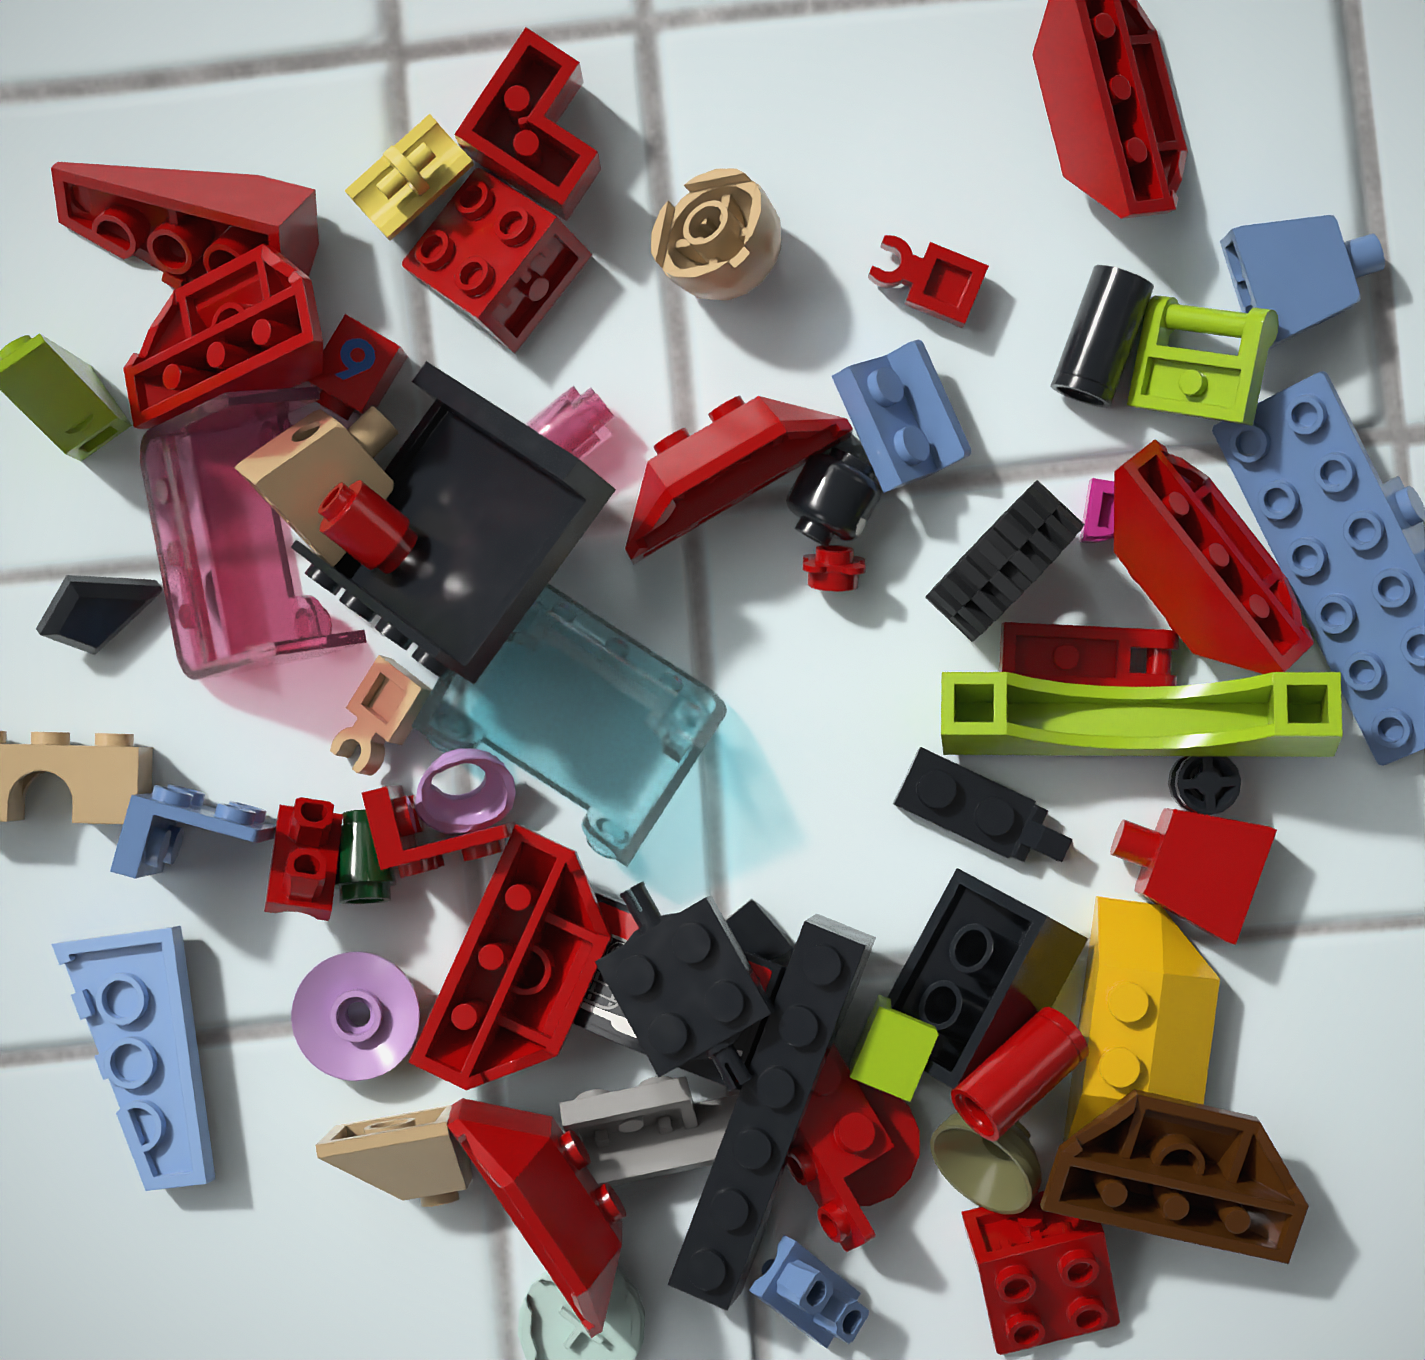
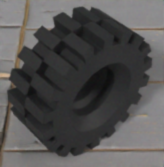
[925,480,1085,642]

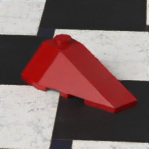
[51,161,319,289]

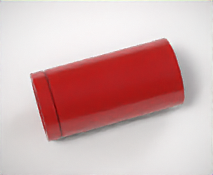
[951,1007,1089,1142]

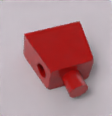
[1110,808,1277,945]

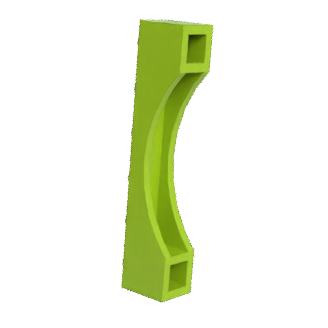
[941,672,1343,757]

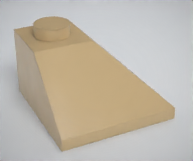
[315,1105,473,1207]

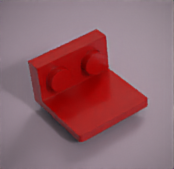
[402,168,592,354]
[361,785,516,878]
[961,1191,1120,1355]

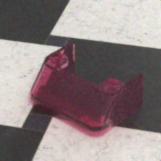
[140,386,367,680]

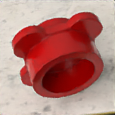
[802,545,866,592]

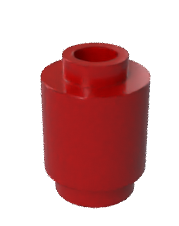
[318,480,418,574]

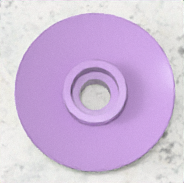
[291,952,420,1081]

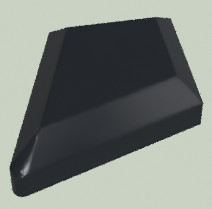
[36,575,162,655]

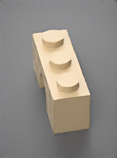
[0,731,153,824]

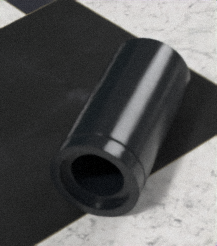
[1050,265,1154,408]

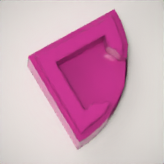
[1079,478,1114,543]

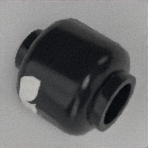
[786,447,881,547]

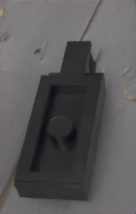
[892,747,1073,863]

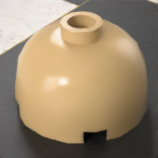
[651,168,781,301]

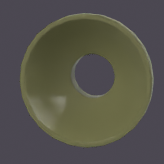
[930,1112,1042,1214]

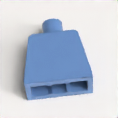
[1220,215,1385,349]

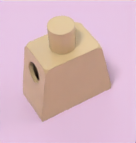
[234,406,399,566]

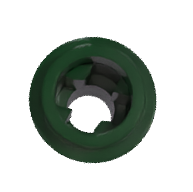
[335,809,397,904]

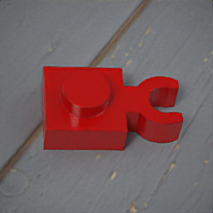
[868,235,989,328]

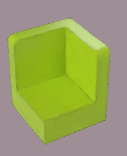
[850,994,938,1102]

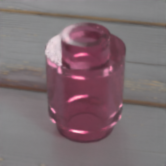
[526,385,615,460]

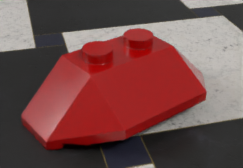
[1032,0,1188,219]
[123,244,323,429]
[625,395,853,565]
[1114,439,1314,674]
[408,824,612,1091]
[447,1098,626,1338]

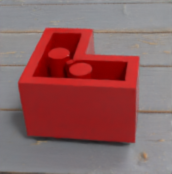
[454,27,601,221]

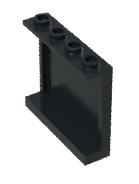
[291,361,616,685]

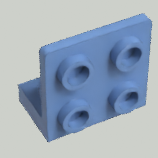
[110,784,276,879]

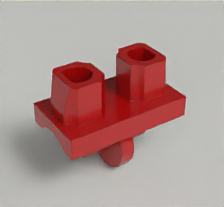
[264,797,343,921]

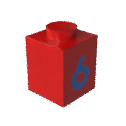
[307,314,408,421]

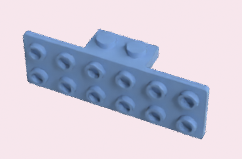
[1212,371,1425,766]

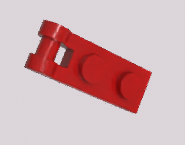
[999,622,1179,687]

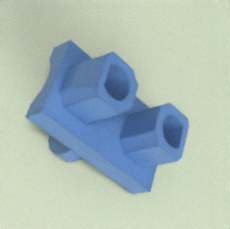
[749,1235,869,1348]

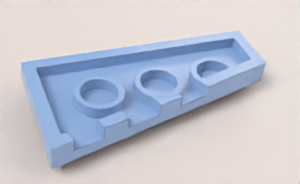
[51,926,215,1191]

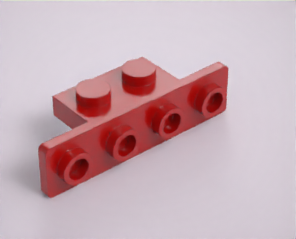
[786,1043,895,1252]

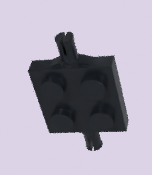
[595,881,776,1092]

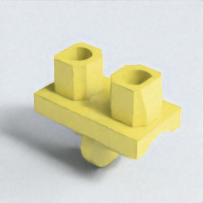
[344,114,474,241]

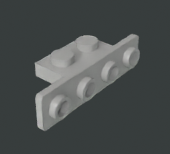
[559,1076,739,1187]

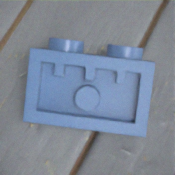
[831,339,971,493]

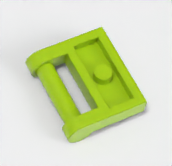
[1127,295,1279,426]

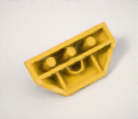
[1063,896,1220,1142]

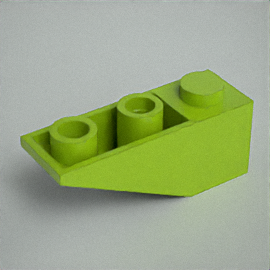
[0,333,132,461]

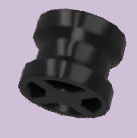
[1168,756,1241,815]

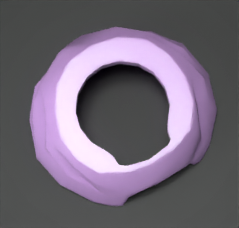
[414,748,516,834]

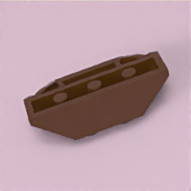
[1040,1089,1309,1264]

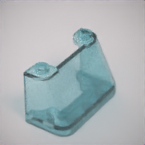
[412,583,727,867]

